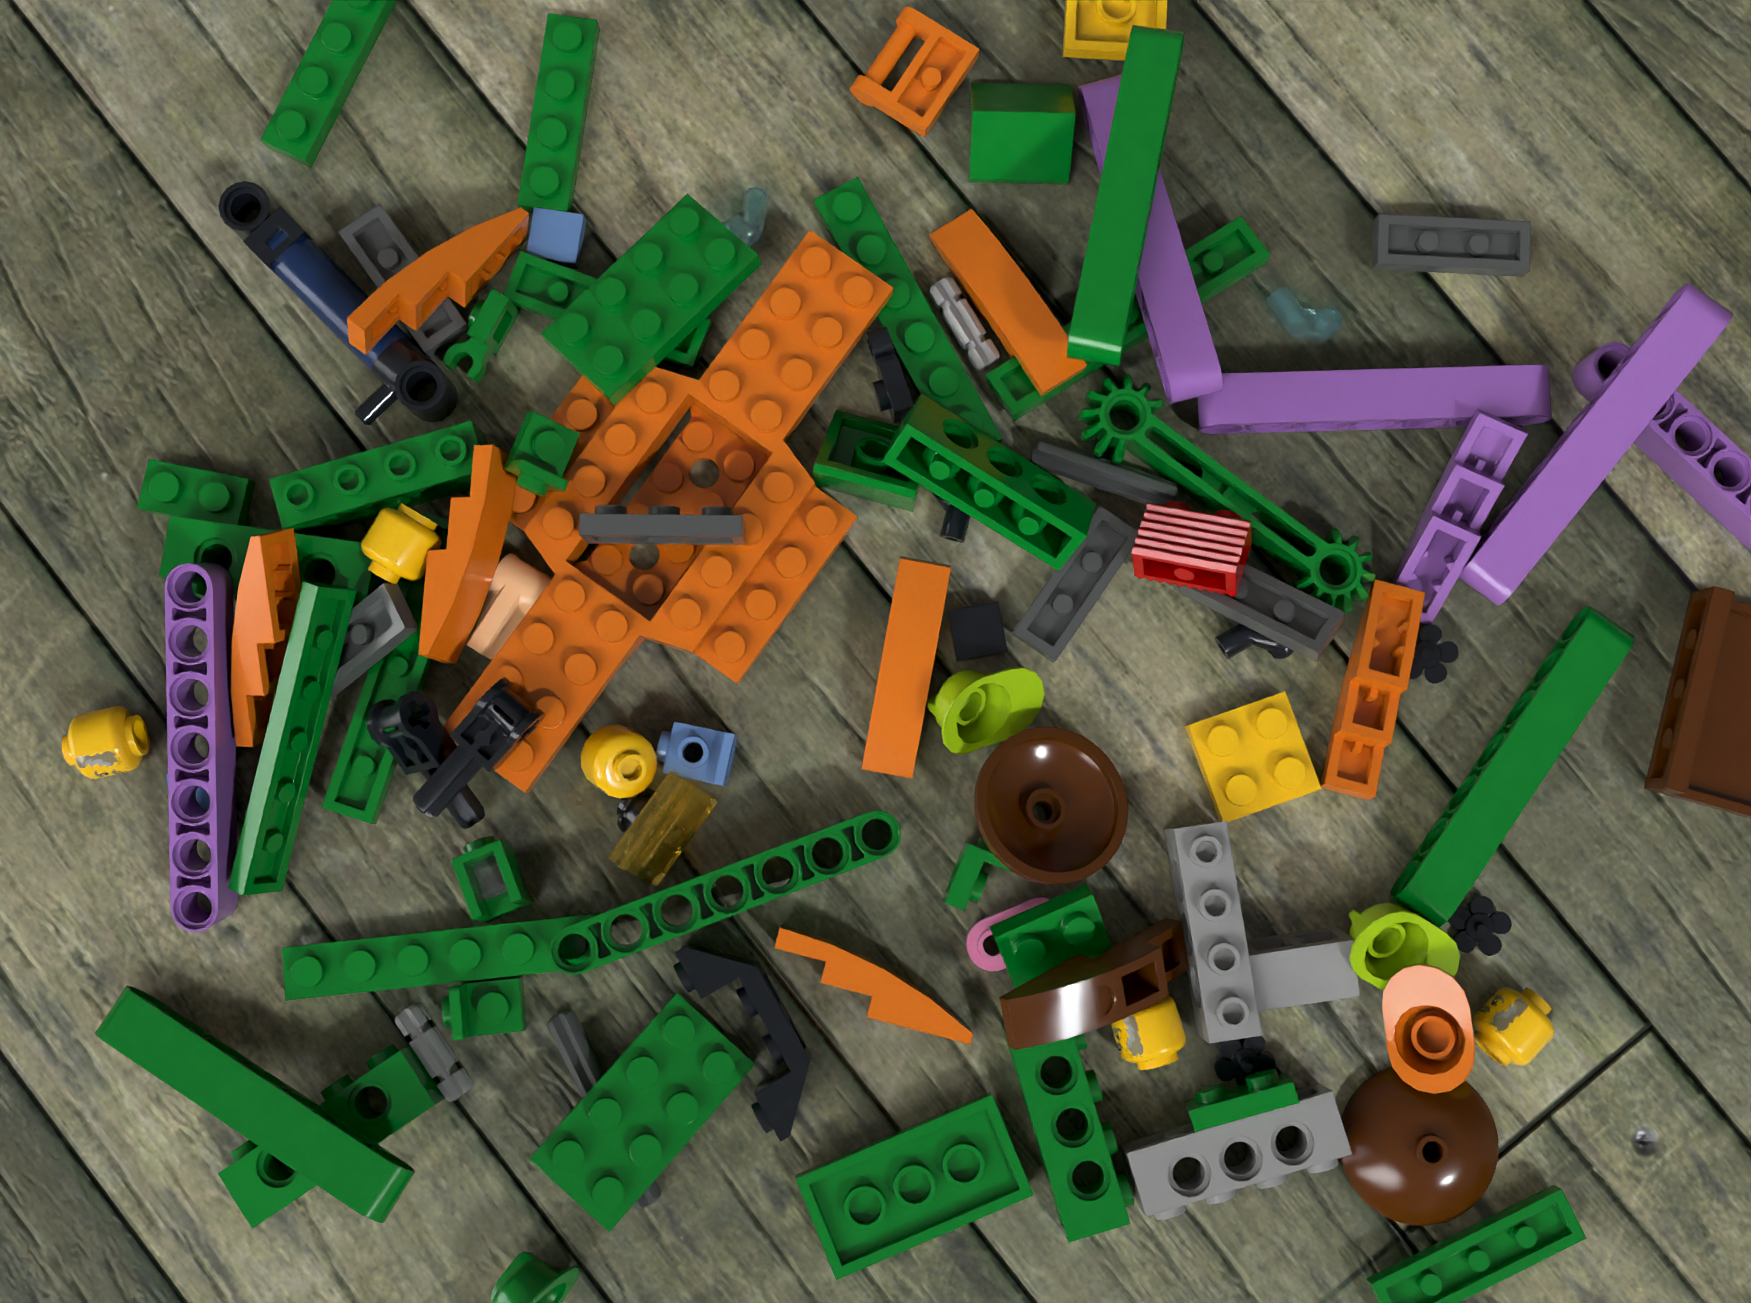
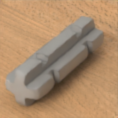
[929,277,1000,372]
[395,1003,473,1102]

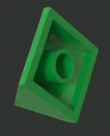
[969,83,1076,185]
[813,410,920,512]

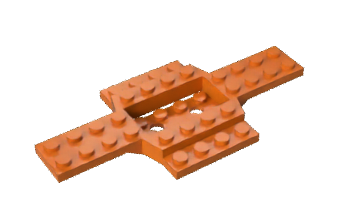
[444,230,894,793]

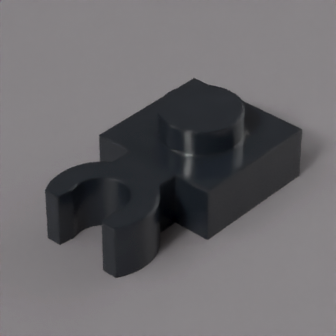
[867,327,914,423]

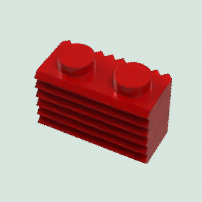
[1132,501,1252,597]

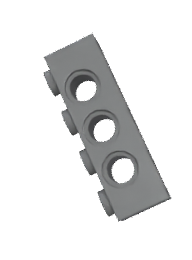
[1164,821,1263,1044]
[1120,1083,1352,1220]

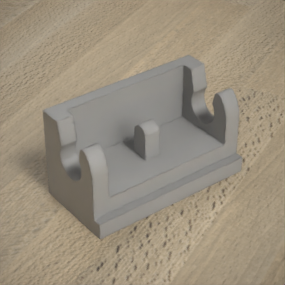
[1247,926,1360,1011]

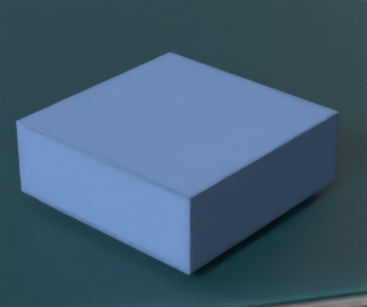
[526,207,586,268]

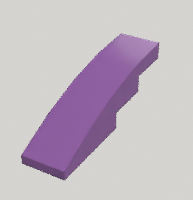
[1391,408,1528,625]

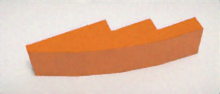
[347,207,529,355]
[929,209,1087,397]
[418,444,516,664]
[231,528,302,747]
[861,556,951,779]
[1320,579,1425,801]
[774,925,973,1045]

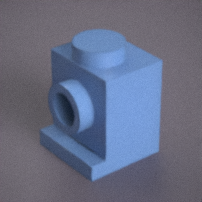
[656,721,738,787]

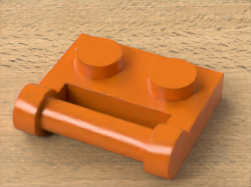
[849,6,980,138]

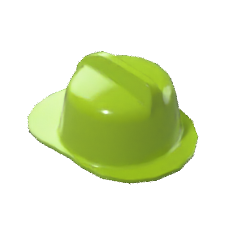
[927,667,1045,755]
[1348,902,1460,991]

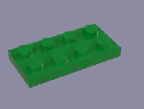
[540,193,761,406]
[529,993,755,1232]
[795,1092,1034,1280]

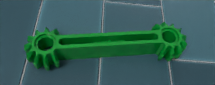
[1078,375,1376,614]

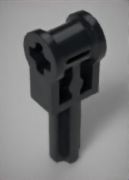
[413,677,546,818]
[366,691,485,829]

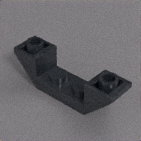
[674,943,812,1142]

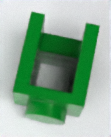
[451,836,535,923]

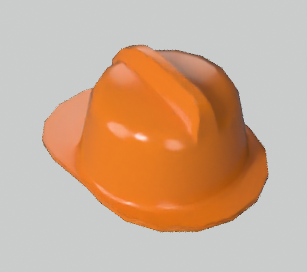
[1382,964,1475,1094]

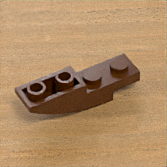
[999,918,1189,1050]

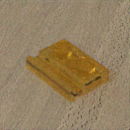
[607,771,718,886]

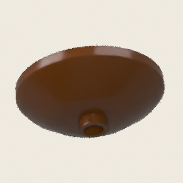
[974,727,1128,885]
[1340,1066,1499,1226]

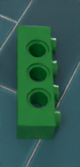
[882,393,1096,571]
[269,420,488,536]
[158,515,385,608]
[1002,1025,1134,1243]
[218,1044,445,1229]

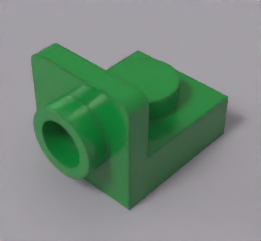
[503,411,580,497]
[942,837,1013,911]
[442,976,527,1041]

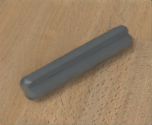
[1030,438,1178,505]

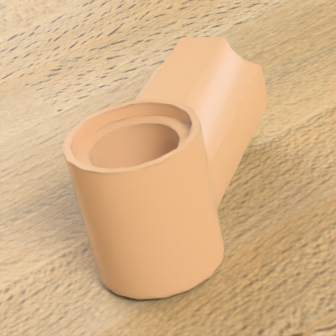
[466,553,552,660]

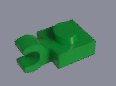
[444,289,520,383]

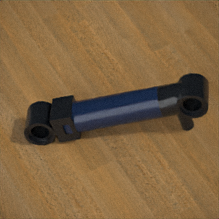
[218,181,458,425]

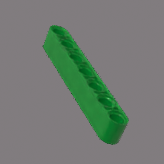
[1067,25,1185,366]
[1390,606,1635,928]
[549,810,901,975]
[95,985,415,1223]

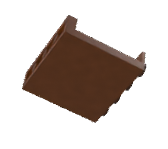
[1644,586,1751,819]

